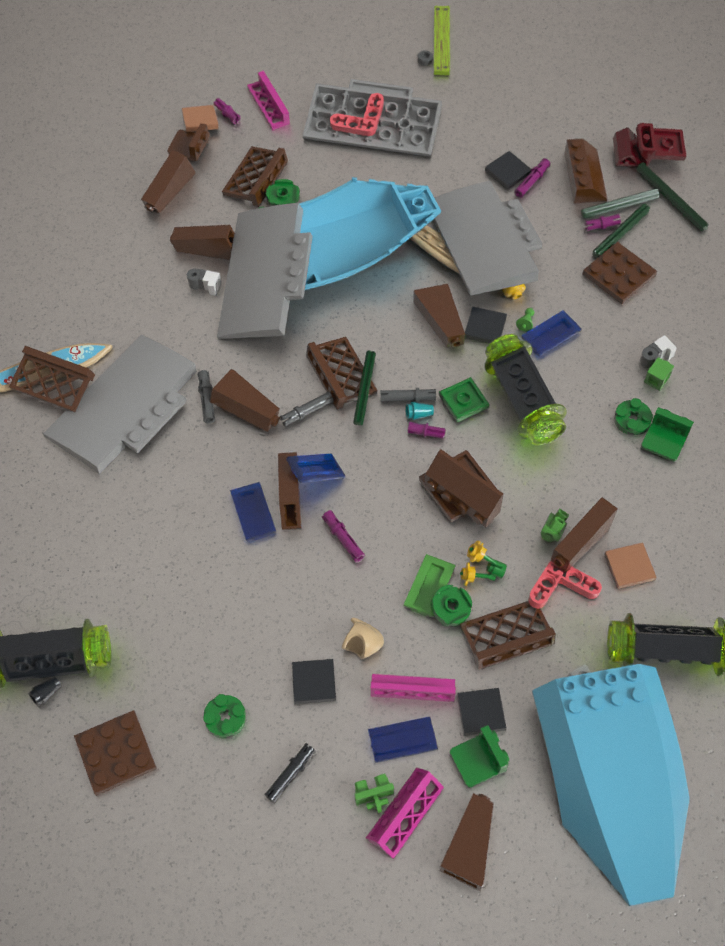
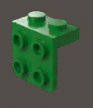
[641,407,694,461]
[450,725,510,788]

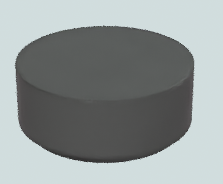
[417,50,433,66]

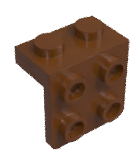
[167,123,210,162]

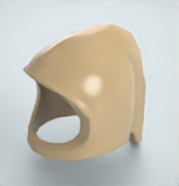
[342,617,384,659]

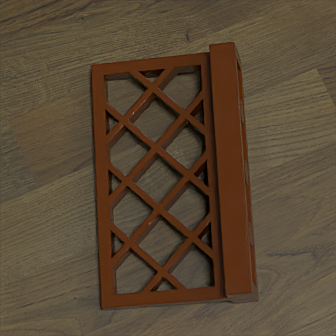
[222,146,288,207]
[306,337,378,410]
[9,346,95,412]
[460,601,556,670]

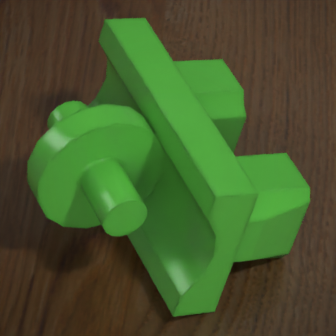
[541,508,569,542]
[355,774,394,814]

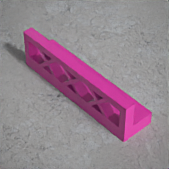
[247,71,290,130]
[371,674,456,702]
[366,767,444,859]

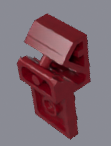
[613,123,687,167]

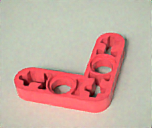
[330,93,384,136]
[528,561,602,609]

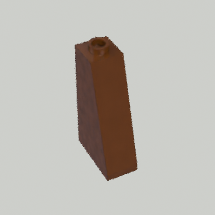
[141,150,196,214]
[170,225,235,260]
[413,283,465,348]
[210,369,280,432]
[278,452,301,530]
[551,497,618,572]
[439,793,494,891]

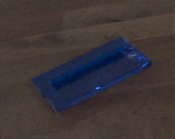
[522,310,582,357]
[286,453,346,483]
[230,482,276,541]
[368,716,438,763]

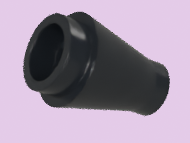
[28,677,61,706]

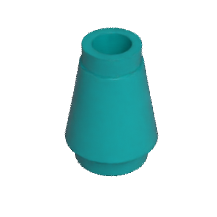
[405,402,434,420]

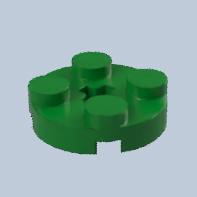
[266,179,300,206]
[614,398,653,435]
[431,585,472,627]
[203,694,246,738]

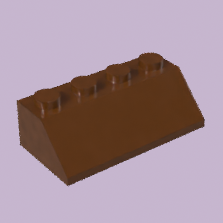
[564,139,608,203]
[425,449,504,528]

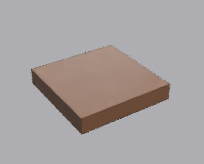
[182,105,218,132]
[604,543,657,589]

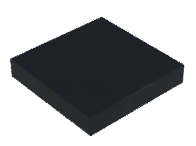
[485,151,531,190]
[465,306,507,346]
[292,659,336,704]
[457,688,506,736]

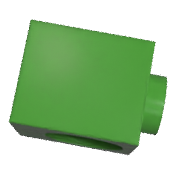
[644,357,674,391]

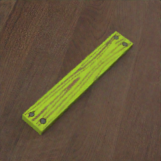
[434,6,450,75]

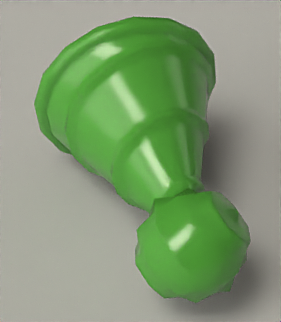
[516,308,535,332]

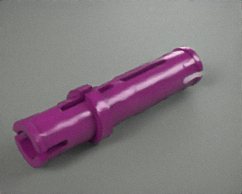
[514,158,551,198]
[322,510,365,563]

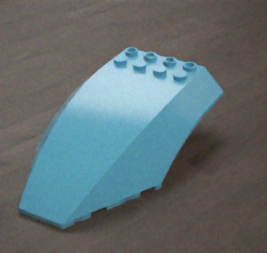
[300,177,441,290]
[532,664,690,906]

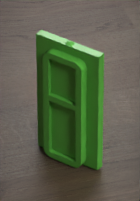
[404,554,456,618]

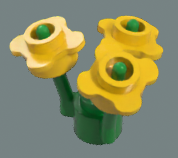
[460,540,507,586]

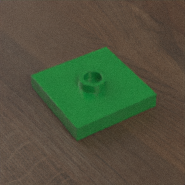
[439,377,490,422]

